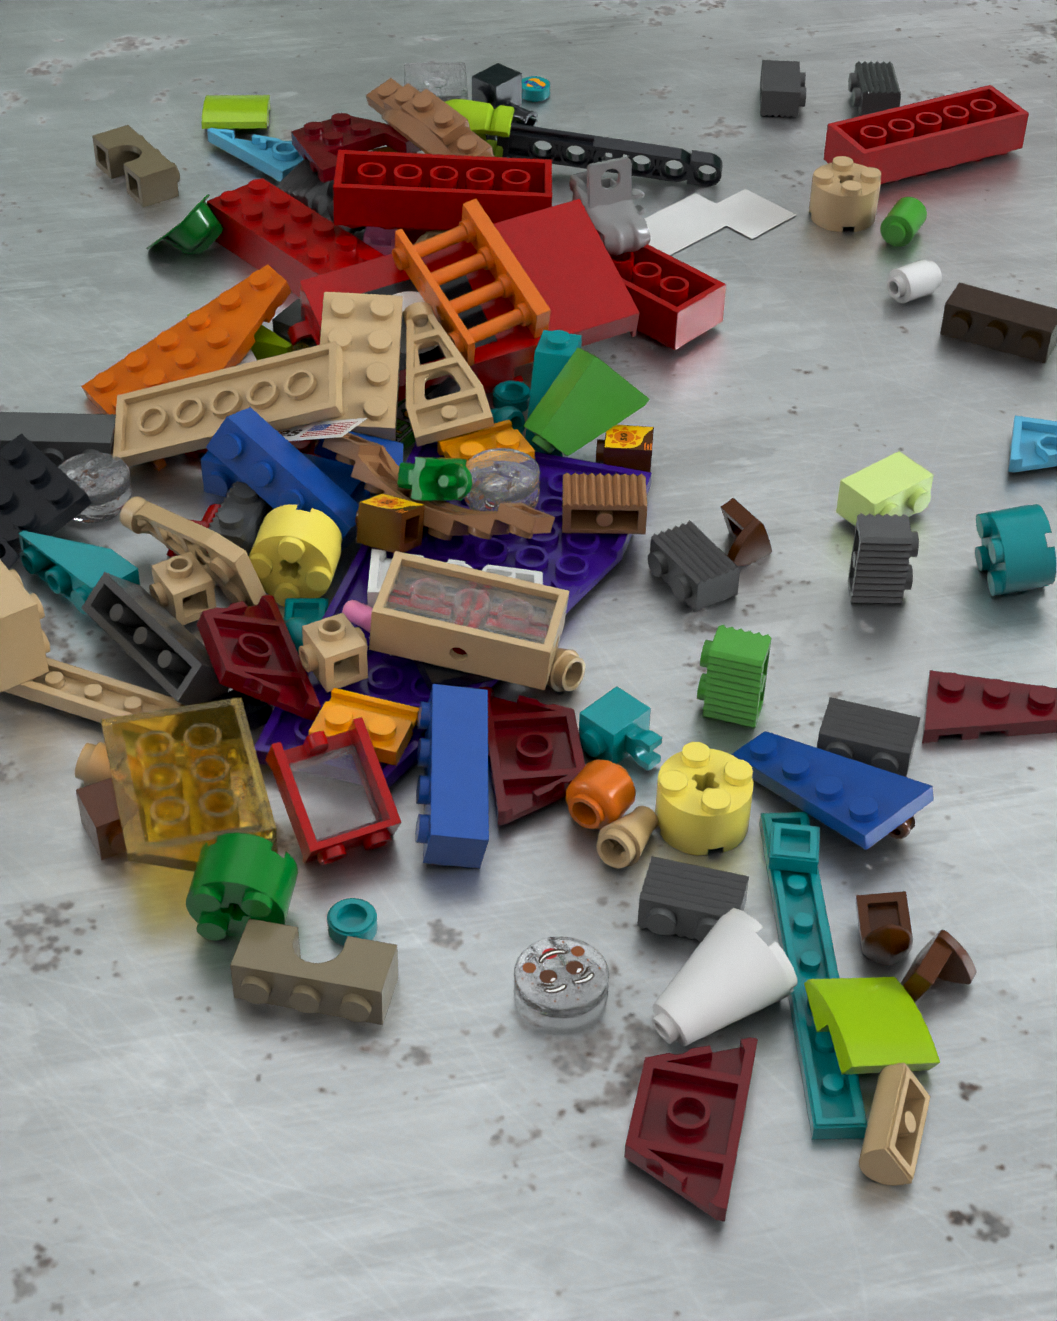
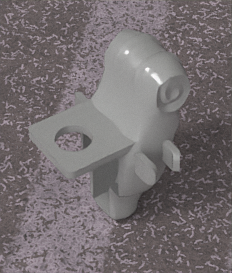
[569,157,651,256]

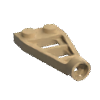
[402,302,494,447]
[120,496,266,607]

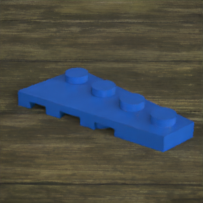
[732,731,934,850]

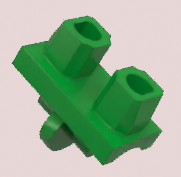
[397,457,472,501]

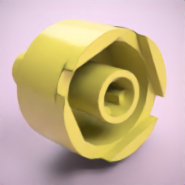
[249,504,342,607]
[655,742,754,856]

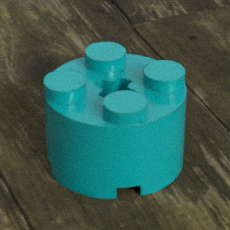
[975,504,1056,596]

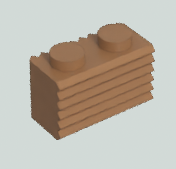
[562,472,647,534]

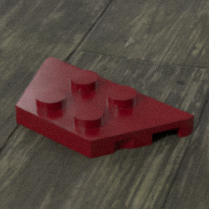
[197,595,321,720]
[479,686,585,825]
[624,1037,758,1222]

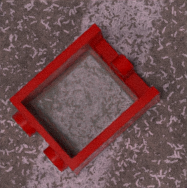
[265,717,402,865]

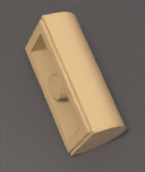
[859,1063,930,1186]

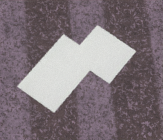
[645,189,796,255]

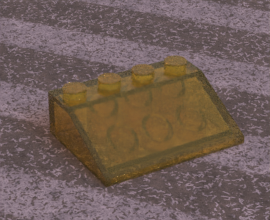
[101,697,278,871]

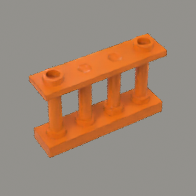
[392,199,551,366]

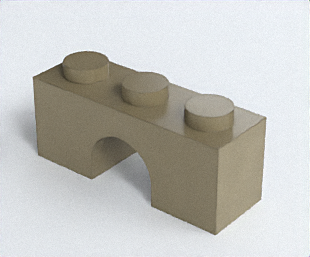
[92,125,180,208]
[230,919,399,1025]

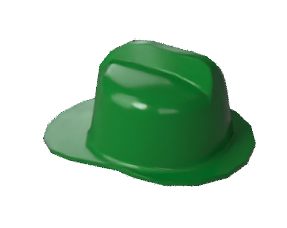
[146,194,223,254]

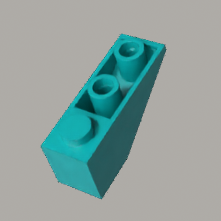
[18,530,140,614]

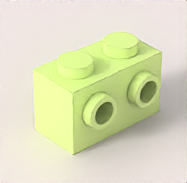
[836,451,934,526]

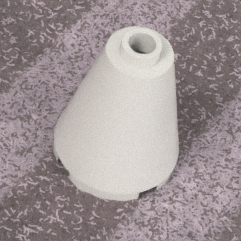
[651,908,798,1046]

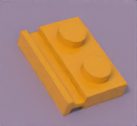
[437,420,535,481]
[308,688,419,766]

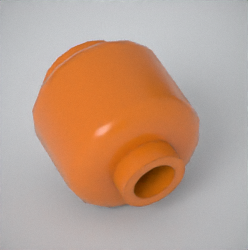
[565,759,636,830]

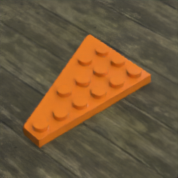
[81,264,291,471]

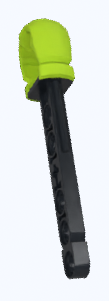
[445,99,723,187]

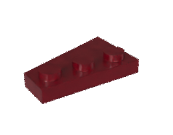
[922,670,1057,743]

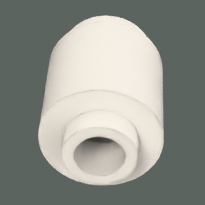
[887,259,942,303]

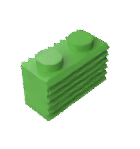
[697,625,772,728]

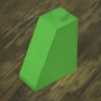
[523,348,650,456]

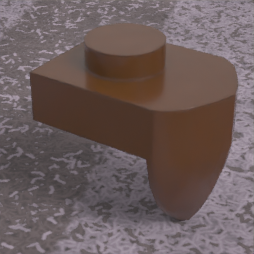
[856,891,913,966]

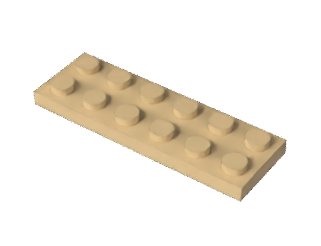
[113,341,343,468]

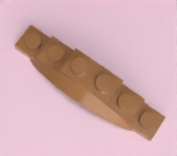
[366,78,495,157]
[322,432,555,541]

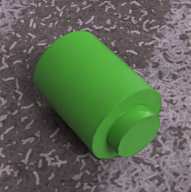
[880,197,927,247]

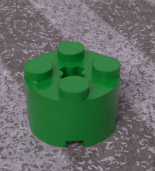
[186,833,298,940]

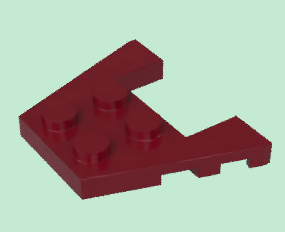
[291,113,421,183]

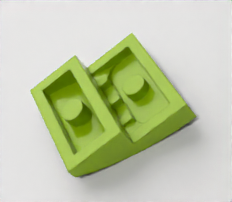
[201,95,270,129]
[804,977,940,1075]

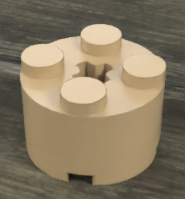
[809,156,881,232]

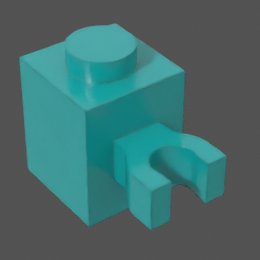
[579,686,662,771]

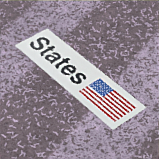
[278,418,367,441]

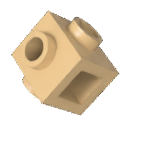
[149,551,216,625]
[298,613,368,692]

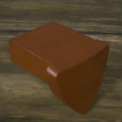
[721,498,772,566]
[901,930,977,1003]

